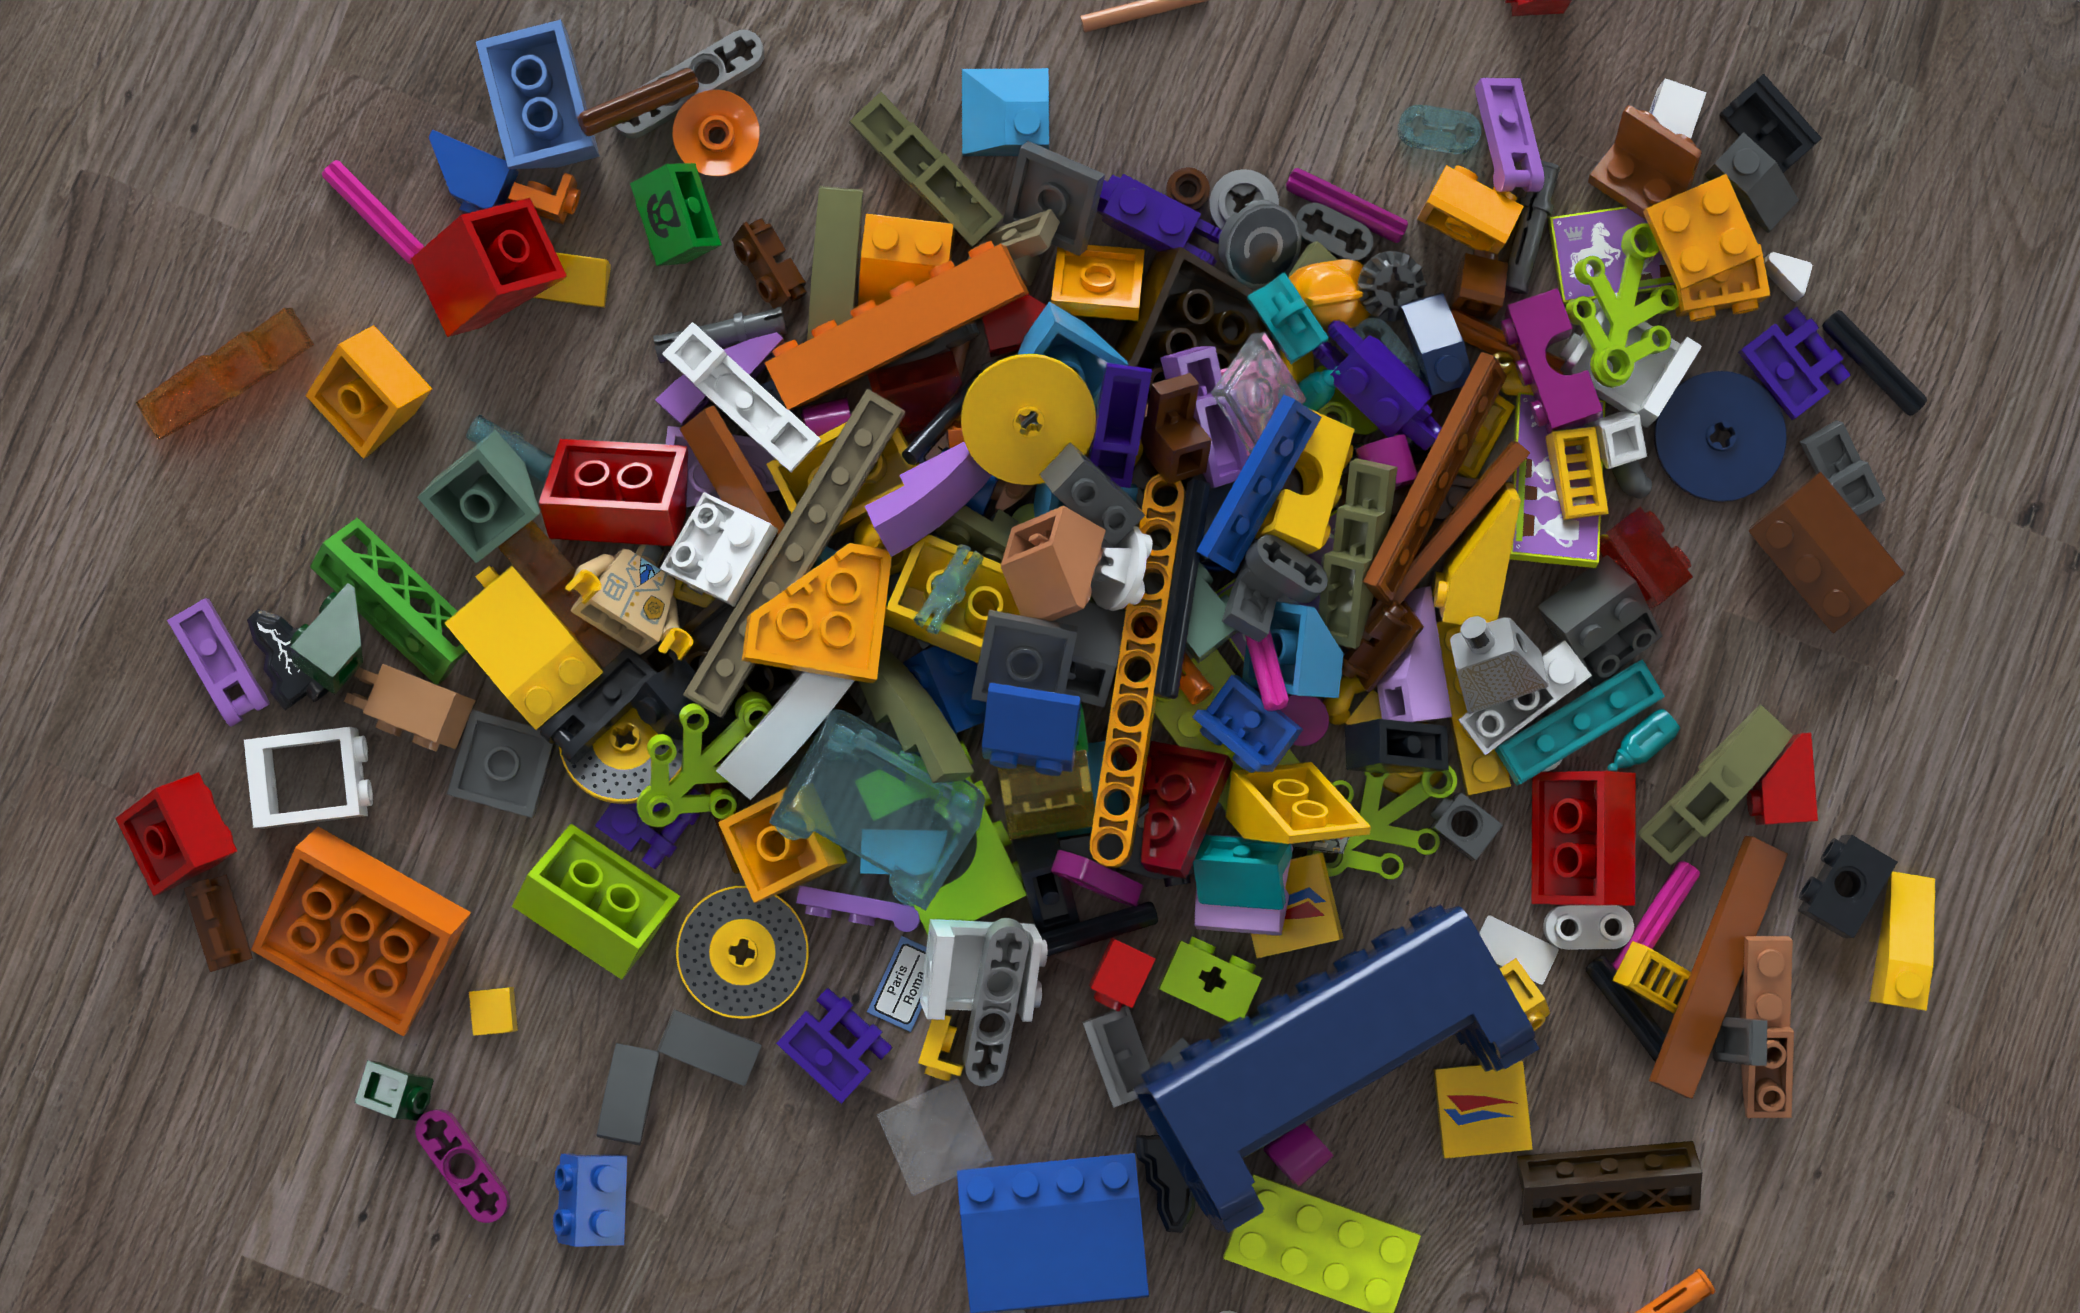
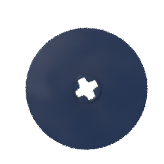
[1654,371,1787,502]

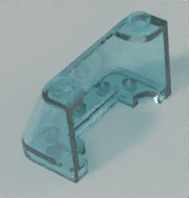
[769,709,985,911]

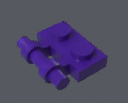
[1738,307,1851,420]
[595,788,702,870]
[776,988,893,1104]

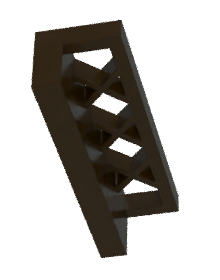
[1517,1141,1703,1225]

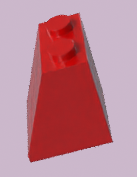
[411,198,567,337]

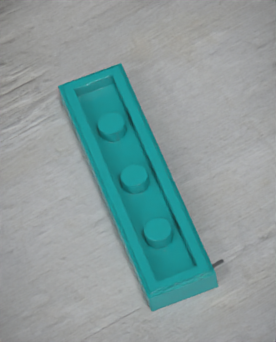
[1494,659,1665,786]

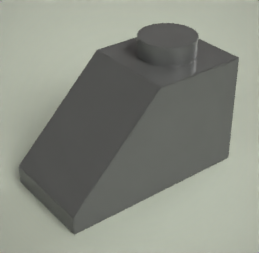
[1704,132,1799,233]

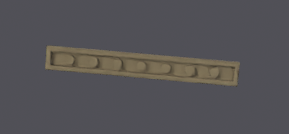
[683,389,906,718]

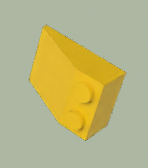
[1431,482,1521,625]
[445,565,603,730]
[1225,762,1371,844]

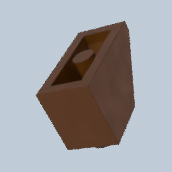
[1449,250,1508,321]

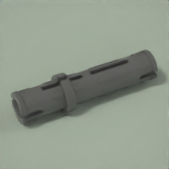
[1505,161,1561,294]
[653,306,788,363]

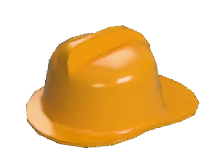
[1289,259,1371,333]

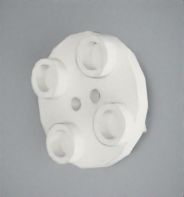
[1090,526,1153,611]

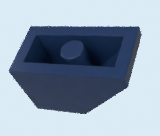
[1400,293,1471,395]

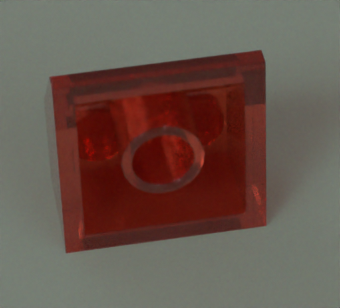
[1599,506,1693,609]

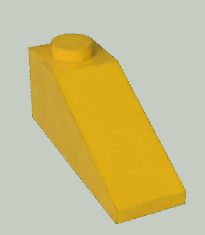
[1869,871,1935,1011]

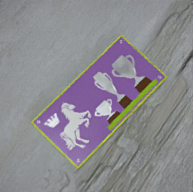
[1548,207,1676,305]
[1510,393,1605,568]

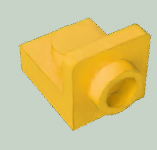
[1500,958,1550,1031]
[918,1014,963,1081]

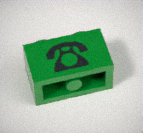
[630,163,722,266]

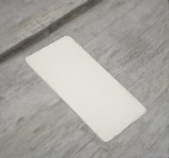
[1479,916,1559,984]

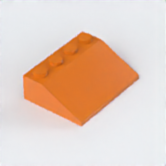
[251,826,471,1037]

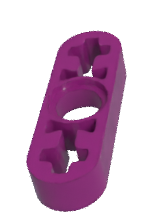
[1051,850,1143,907]
[415,1109,510,1223]

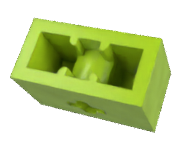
[1158,936,1262,1022]

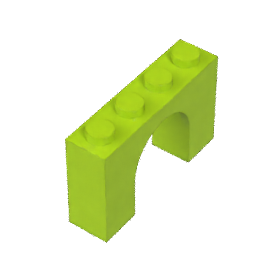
[854,740,1027,935]

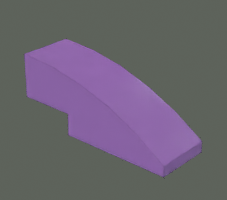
[655,332,785,426]
[1160,346,1248,488]
[865,442,992,557]

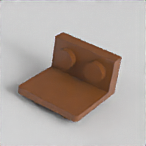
[1588,105,1702,220]

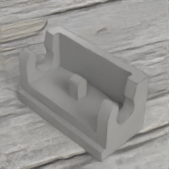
[1082,1006,1150,1108]

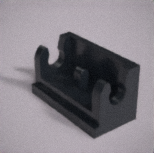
[1719,74,1822,173]

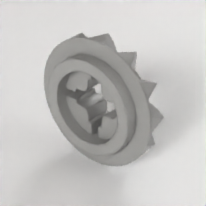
[1209,169,1279,230]

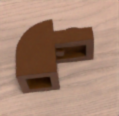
[1141,373,1212,484]

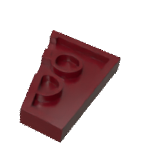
[1141,741,1234,879]

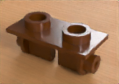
[732,218,807,309]
[1342,600,1424,693]
[184,874,253,972]

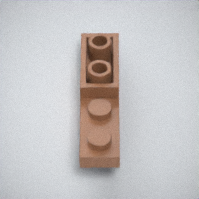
[1739,936,1794,1118]

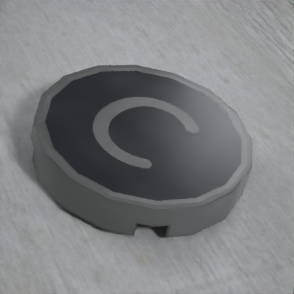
[1218,200,1302,288]

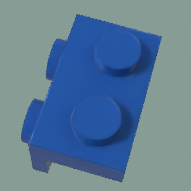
[903,646,987,734]
[1192,675,1304,773]
[553,1153,627,1247]

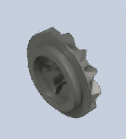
[1357,251,1427,321]

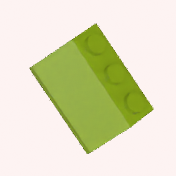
[512,824,680,980]

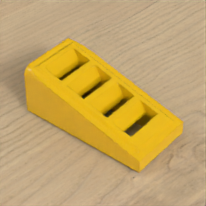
[1545,427,1609,520]
[1612,941,1691,1014]

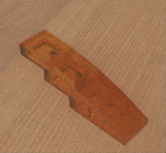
[136,308,314,440]
[498,520,627,668]

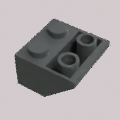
[1537,555,1663,688]
[1052,600,1126,707]

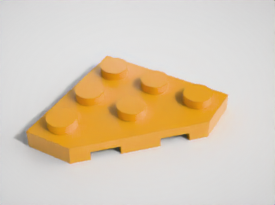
[742,543,892,683]

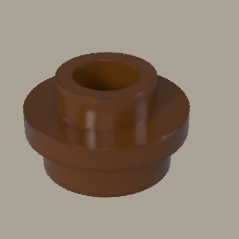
[1166,167,1210,210]

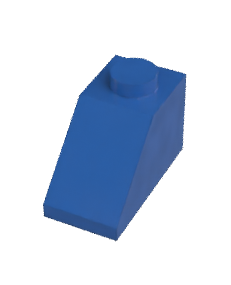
[429,129,519,214]

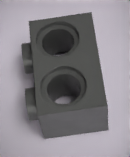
[1039,442,1145,547]

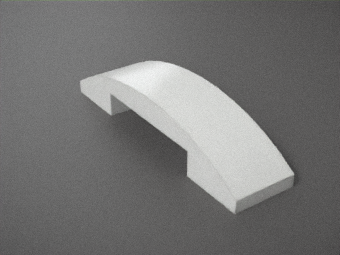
[662,322,822,473]
[716,672,855,800]

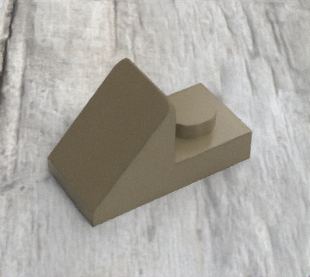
[968,209,1060,286]

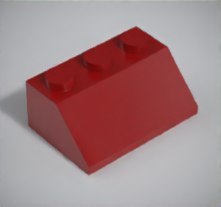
[539,439,689,546]
[1531,771,1636,906]

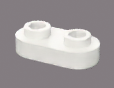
[1543,905,1634,950]

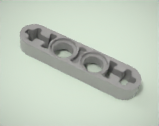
[615,30,764,138]
[962,918,1029,1086]

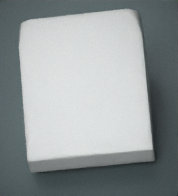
[1764,252,1813,302]
[1588,411,1647,469]

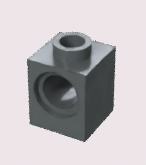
[1429,792,1503,861]

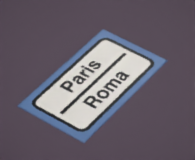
[867,936,927,1032]

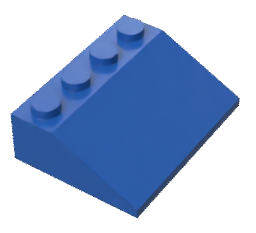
[957,1153,1149,1313]

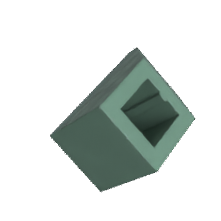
[1186,562,1239,664]

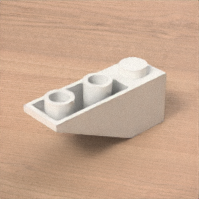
[1458,640,1592,755]

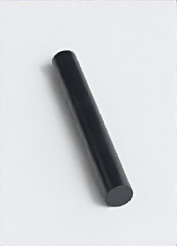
[902,370,983,465]

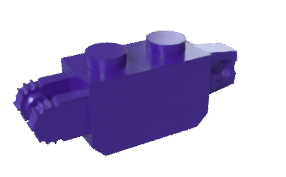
[1096,174,1222,266]
[1312,320,1442,451]

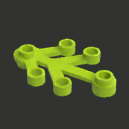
[1565,223,1679,388]
[637,692,772,827]
[1307,766,1457,880]

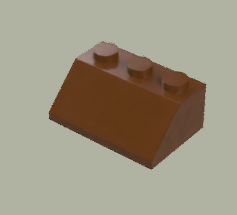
[1749,471,1905,634]

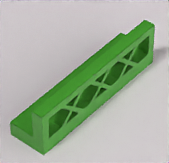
[310,518,468,685]

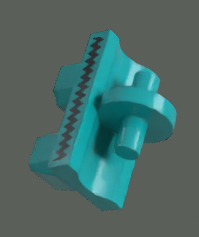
[1247,272,1329,364]

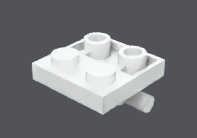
[660,492,778,607]

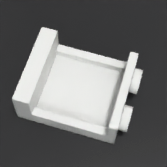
[1560,293,1702,428]
[920,919,1048,1022]

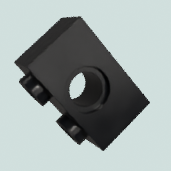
[1798,835,1898,938]

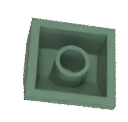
[417,430,540,563]

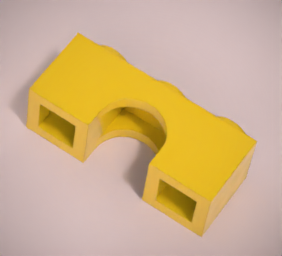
[1255,409,1355,555]

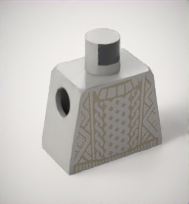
[1450,616,1549,714]

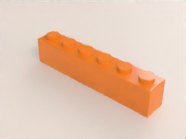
[764,241,1029,410]

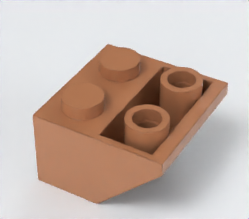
[1001,505,1106,621]

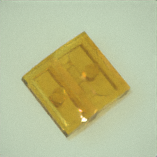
[998,749,1095,840]

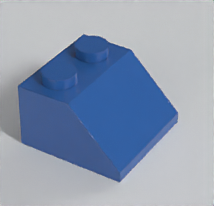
[982,682,1081,776]

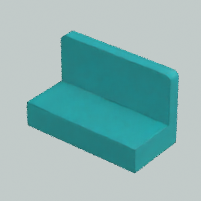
[1193,835,1292,910]

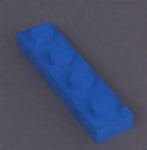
[1196,395,1321,573]

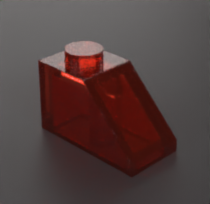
[867,351,962,436]

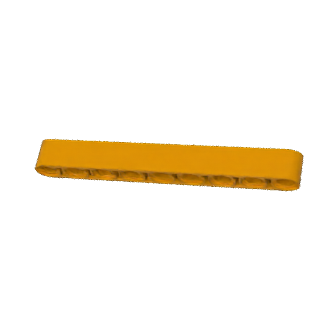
[1090,474,1186,868]

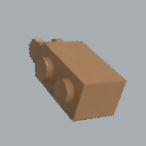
[344,664,476,752]

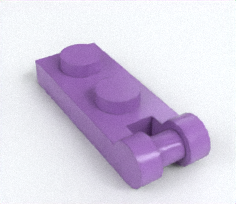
[1474,78,1544,192]
[167,598,270,727]
[796,886,921,932]

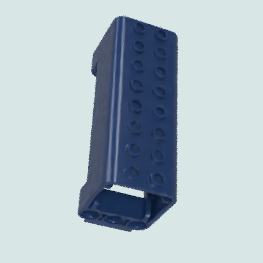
[1134,904,1540,1233]

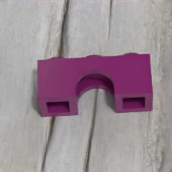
[1500,288,1603,434]

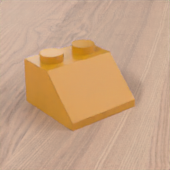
[1417,165,1524,254]
[858,214,955,306]
[305,325,432,459]
[718,783,848,903]

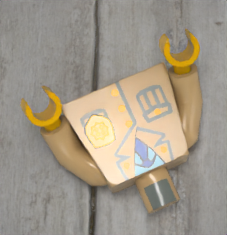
[565,544,693,661]

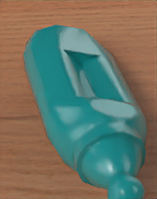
[1286,366,1341,412]
[1607,708,1680,772]

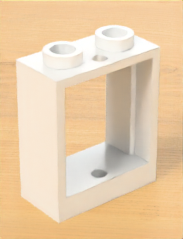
[244,727,373,829]

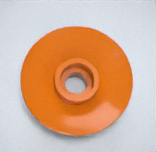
[672,89,760,177]

